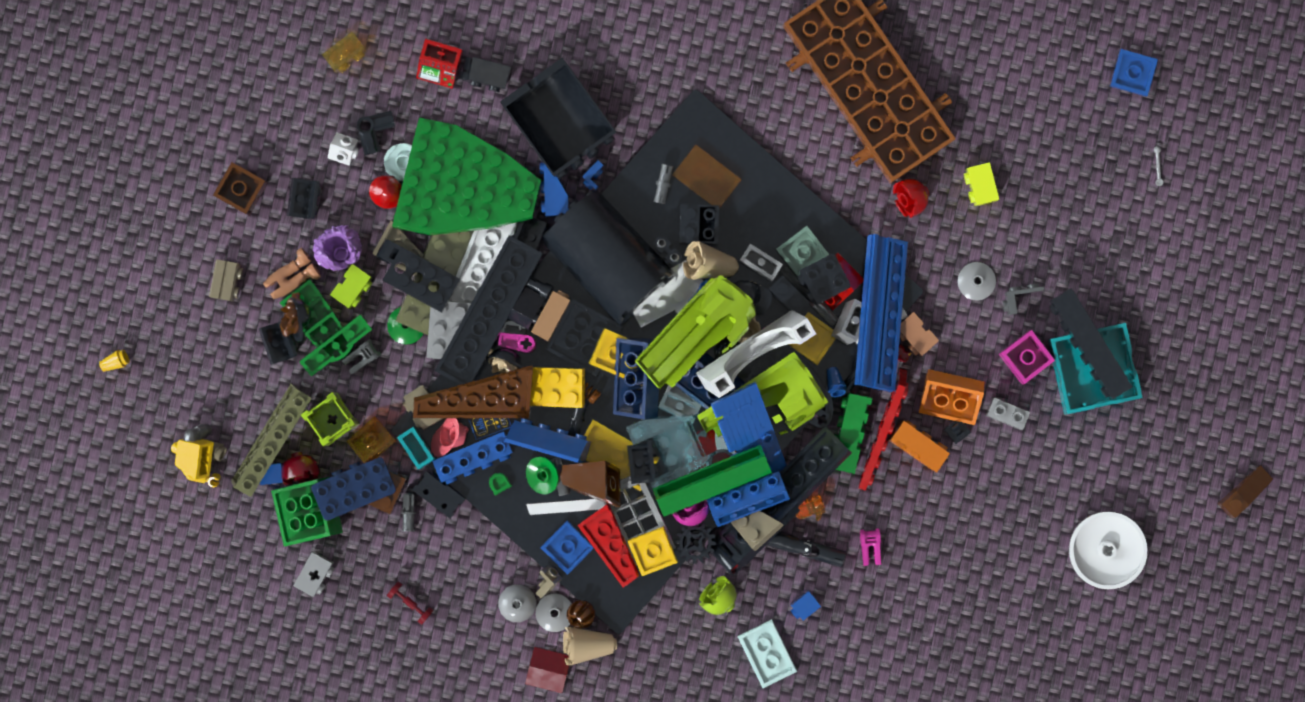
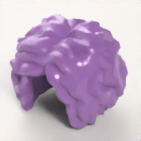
[313,225,362,271]

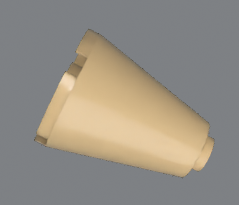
[683,241,739,280]
[563,627,617,665]

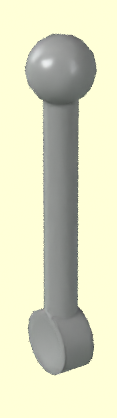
[1154,146,1163,186]

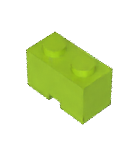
[330,264,373,309]

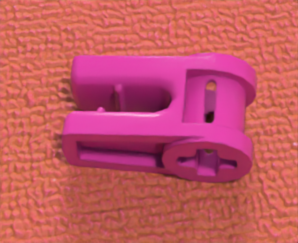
[498,333,536,353]
[860,528,881,566]

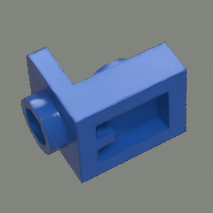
[582,160,604,191]

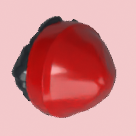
[369,175,402,211]

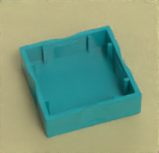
[1048,323,1143,415]

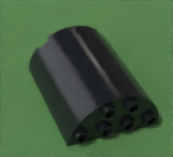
[500,58,617,179]

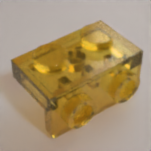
[322,32,367,74]

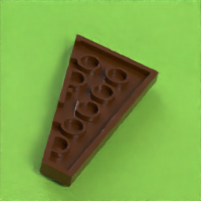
[413,365,533,418]

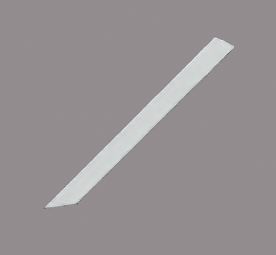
[526,499,605,515]

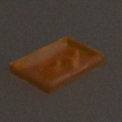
[672,145,741,208]

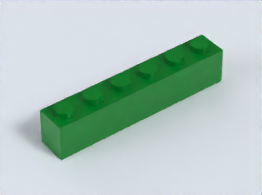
[652,445,772,516]

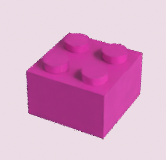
[999,330,1055,384]

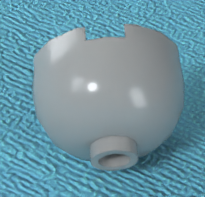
[498,584,536,623]

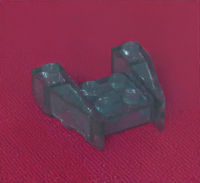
[626,413,716,488]

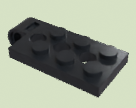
[376,239,461,313]

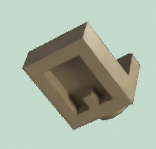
[536,565,563,598]

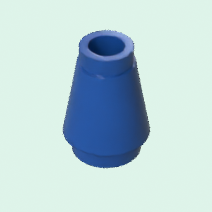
[827,367,847,397]

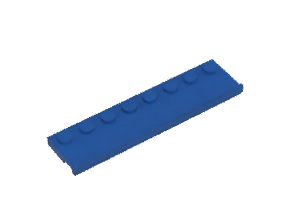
[854,234,908,392]

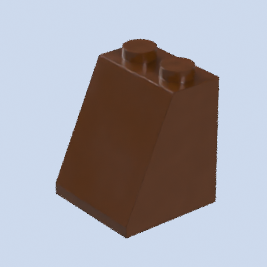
[560,461,621,507]

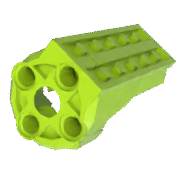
[635,275,756,388]
[697,352,828,437]

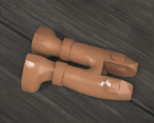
[263,247,321,299]

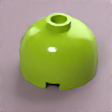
[699,576,737,615]

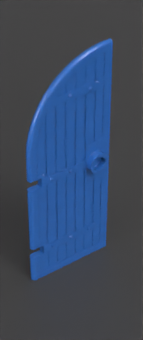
[711,382,787,480]

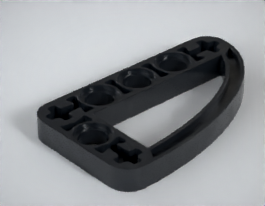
[747,344,833,428]

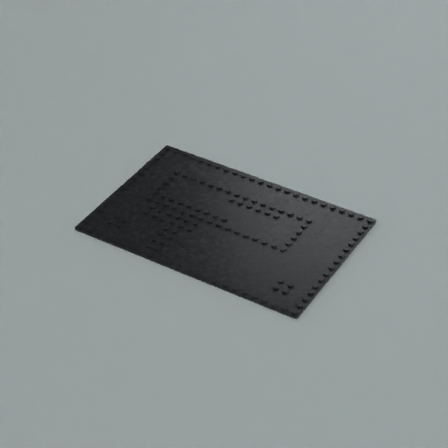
[391,90,923,634]

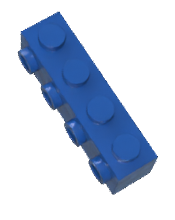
[432,431,513,484]
[707,471,790,527]

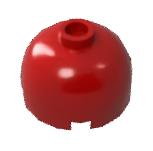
[893,179,929,218]

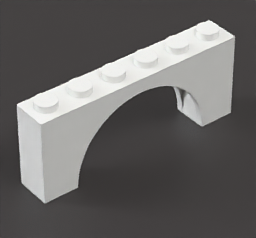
[696,310,816,398]

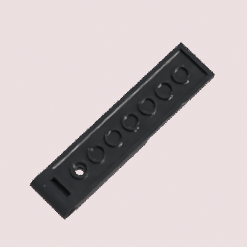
[707,426,852,575]

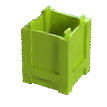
[301,392,359,446]

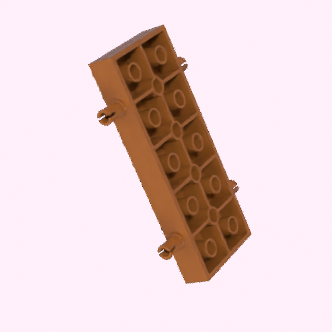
[783,0,955,184]

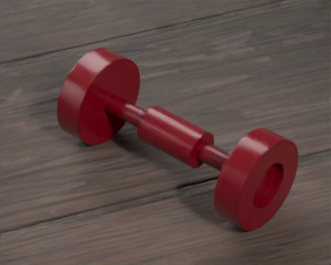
[386,581,434,625]

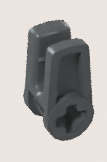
[342,339,382,375]

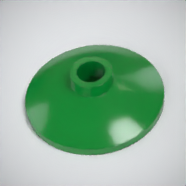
[387,307,423,344]
[526,456,559,494]

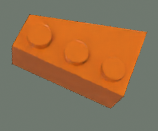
[888,420,950,473]

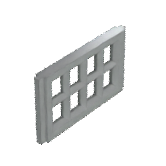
[604,476,676,566]

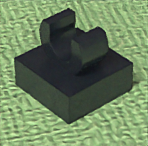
[944,421,971,444]

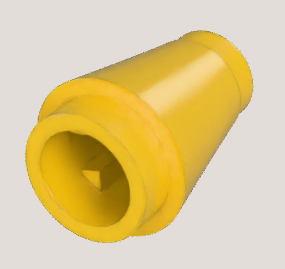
[99,350,130,372]

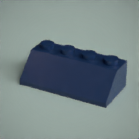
[613,338,659,420]
[676,352,745,409]

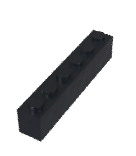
[1049,288,1132,400]

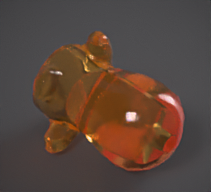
[795,495,825,521]

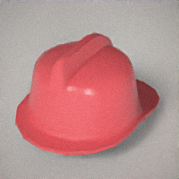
[431,418,469,457]

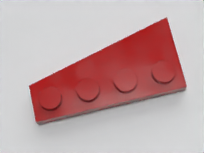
[578,504,640,587]

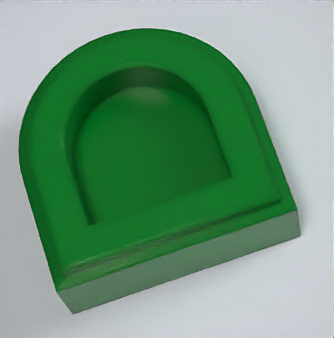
[489,473,512,495]

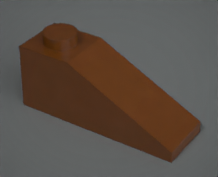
[1217,465,1273,518]

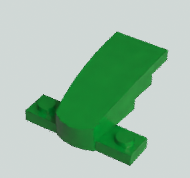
[280,279,372,377]

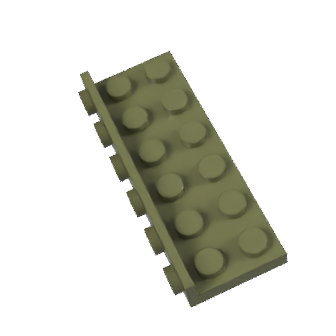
[231,383,311,497]

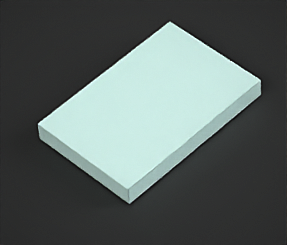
[738,619,797,688]

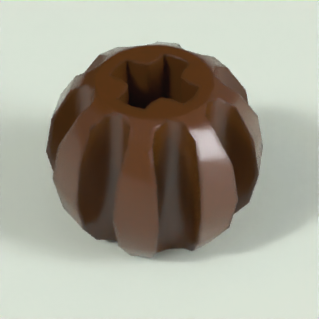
[566,600,595,629]

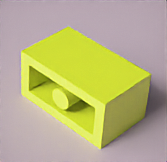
[963,162,999,207]

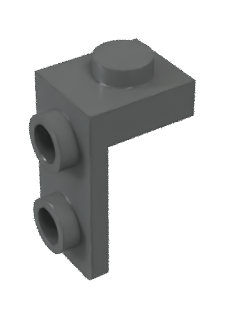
[1002,284,1045,316]

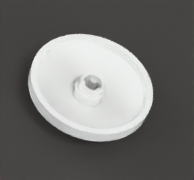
[1069,512,1147,589]

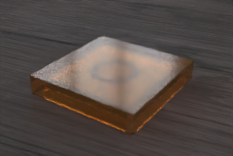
[346,416,396,464]

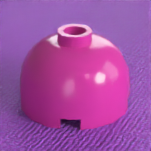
[673,500,709,526]

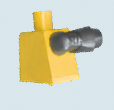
[171,424,221,488]

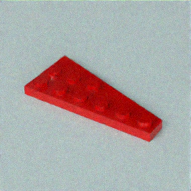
[858,368,909,491]

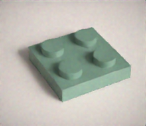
[776,226,829,276]

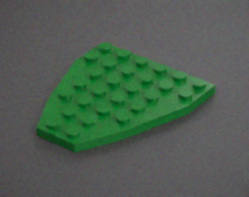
[392,118,541,235]

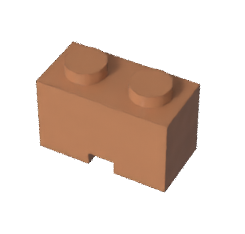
[900,312,939,356]

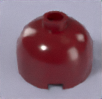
[281,452,321,485]

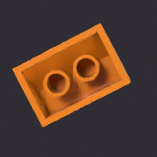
[919,369,984,425]

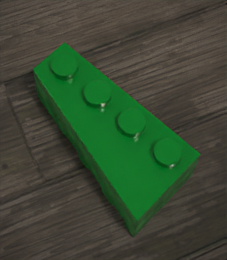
[835,393,872,474]

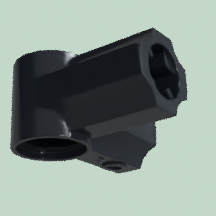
[357,111,395,156]

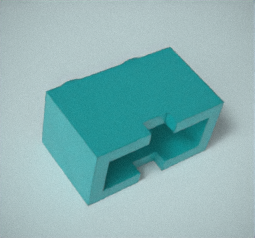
[397,427,436,470]

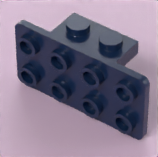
[311,457,396,520]

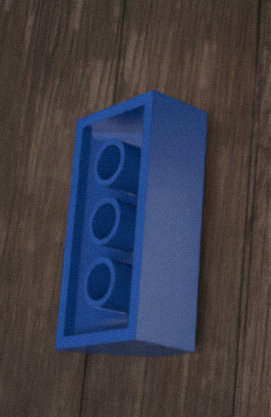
[504,418,591,463]

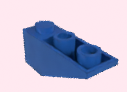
[540,163,569,217]

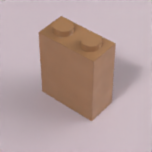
[531,290,571,342]

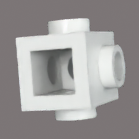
[328,133,359,165]

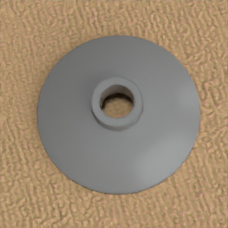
[957,262,996,300]
[536,594,572,632]

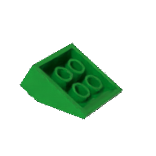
[271,477,343,547]

